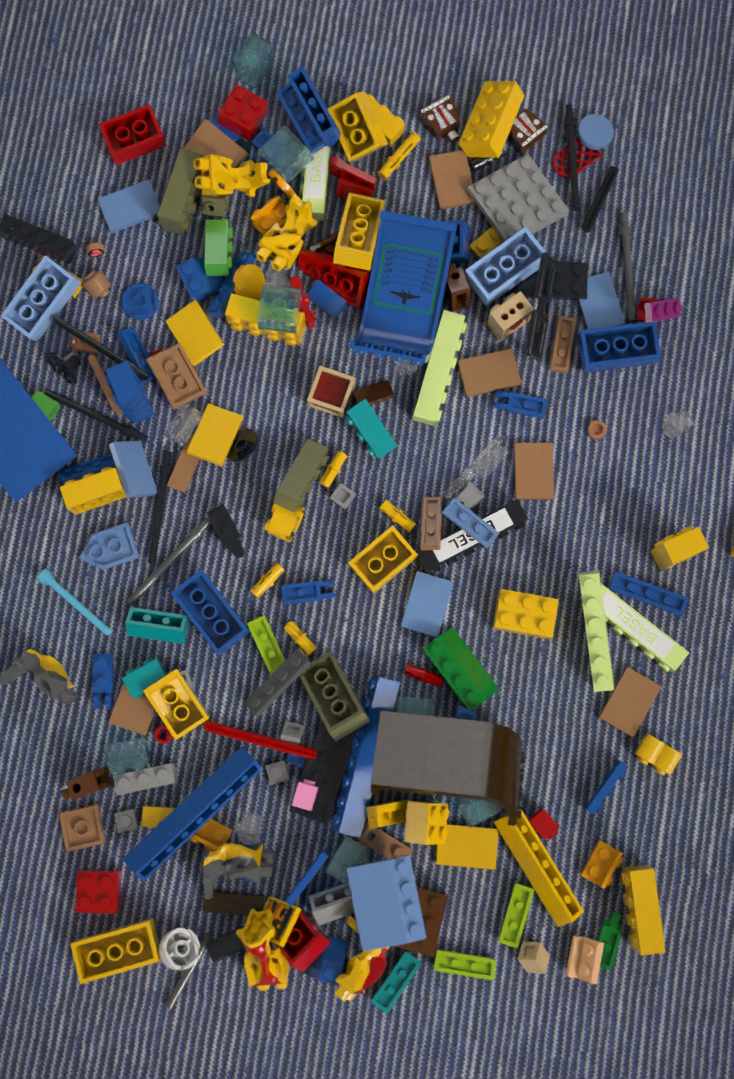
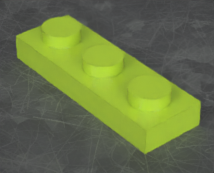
[247,615,286,675]
[498,883,535,948]
[433,949,496,981]

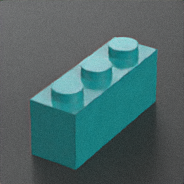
[345,399,397,459]
[125,607,189,644]

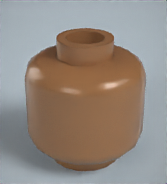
[83,270,111,299]

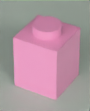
[292,779,319,811]

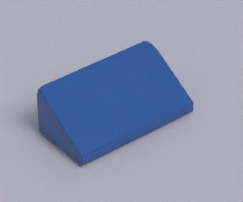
[307,279,347,319]

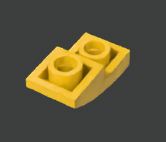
[141,806,175,828]

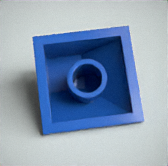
[300,935,349,986]

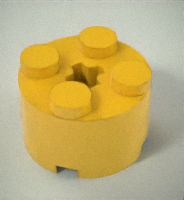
[264,504,305,542]

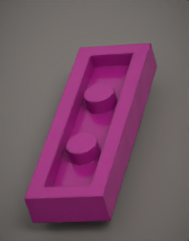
[644,298,682,323]

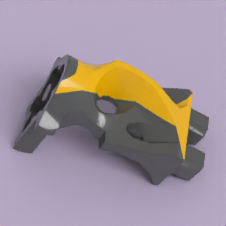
[0,648,79,705]
[203,843,274,899]

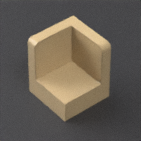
[518,942,550,974]

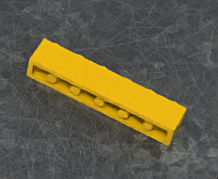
[494,811,584,927]

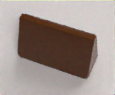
[308,232,339,256]
[353,380,394,406]

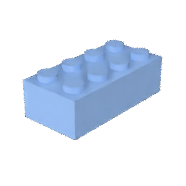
[465,227,546,306]
[1,255,81,342]

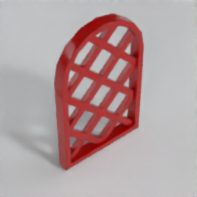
[553,137,602,178]

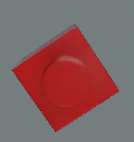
[528,807,560,840]

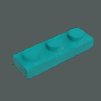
[371,950,422,1014]

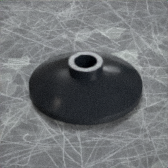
[227,428,258,462]

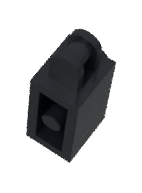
[206,504,245,558]

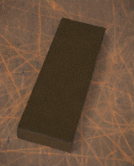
[202,891,264,916]

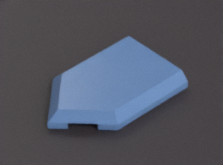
[79,522,140,570]

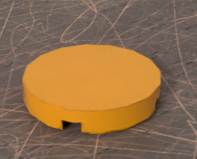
[267,168,297,200]
[233,264,265,300]

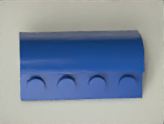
[276,66,341,155]

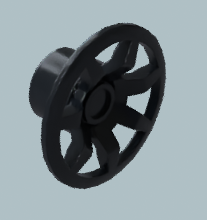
[46,350,81,385]

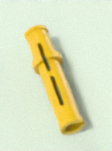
[377,132,421,180]

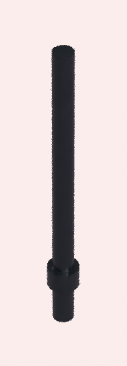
[564,104,580,211]
[52,316,150,381]
[45,389,148,443]
[148,451,172,564]

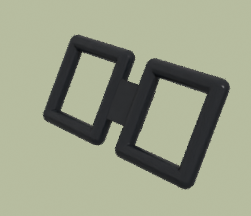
[525,252,558,361]

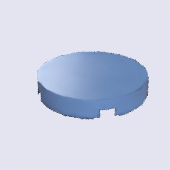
[577,114,614,150]

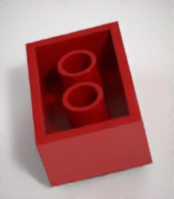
[99,104,167,166]

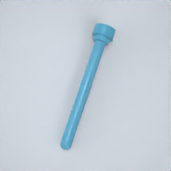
[36,568,112,635]

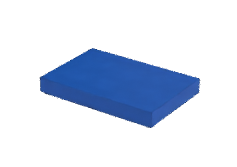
[286,849,330,906]

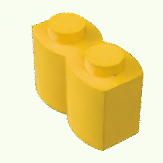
[634,734,682,776]

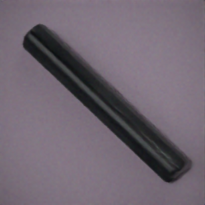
[581,166,619,233]

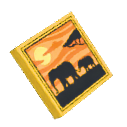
[259,896,302,947]

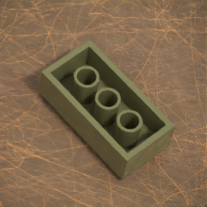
[157,148,203,236]
[300,651,370,741]

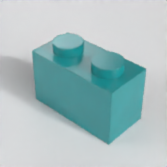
[122,658,167,699]

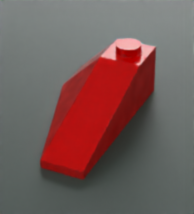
[298,249,372,308]

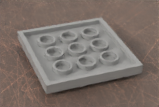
[467,154,569,243]

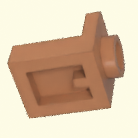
[70,331,100,354]

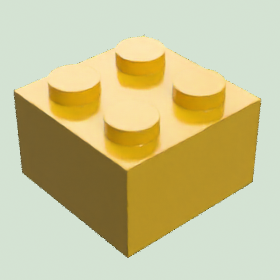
[405,801,449,845]

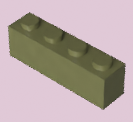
[274,439,329,513]

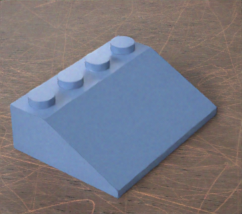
[346,855,427,951]

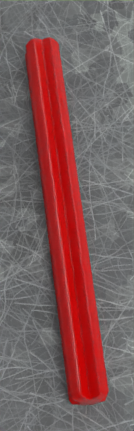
[204,721,317,760]

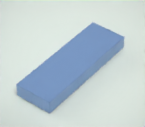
[442,498,499,549]

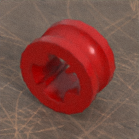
[154,726,173,744]

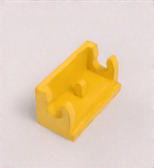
[366,800,410,829]

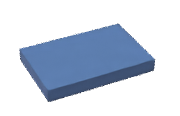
[98,180,160,234]
[578,272,625,329]
[109,441,158,498]
[401,571,454,637]

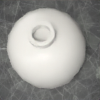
[159,928,200,970]

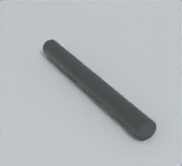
[165,933,213,1010]

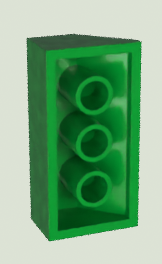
[422,627,499,711]

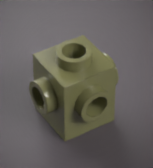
[200,195,229,217]

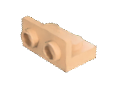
[566,935,604,984]

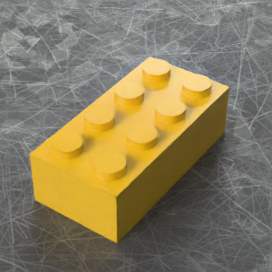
[458,81,525,158]
[333,193,385,271]
[225,293,306,346]
[620,865,666,955]
[71,918,161,984]

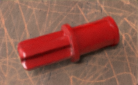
[404,663,443,687]

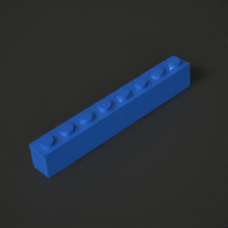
[332,675,400,838]
[123,747,262,882]

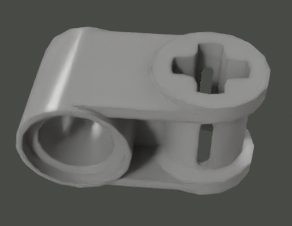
[456,483,485,509]

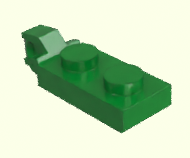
[597,910,623,970]

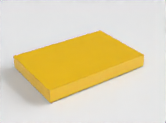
[166,300,224,366]
[187,403,244,467]
[436,824,498,870]

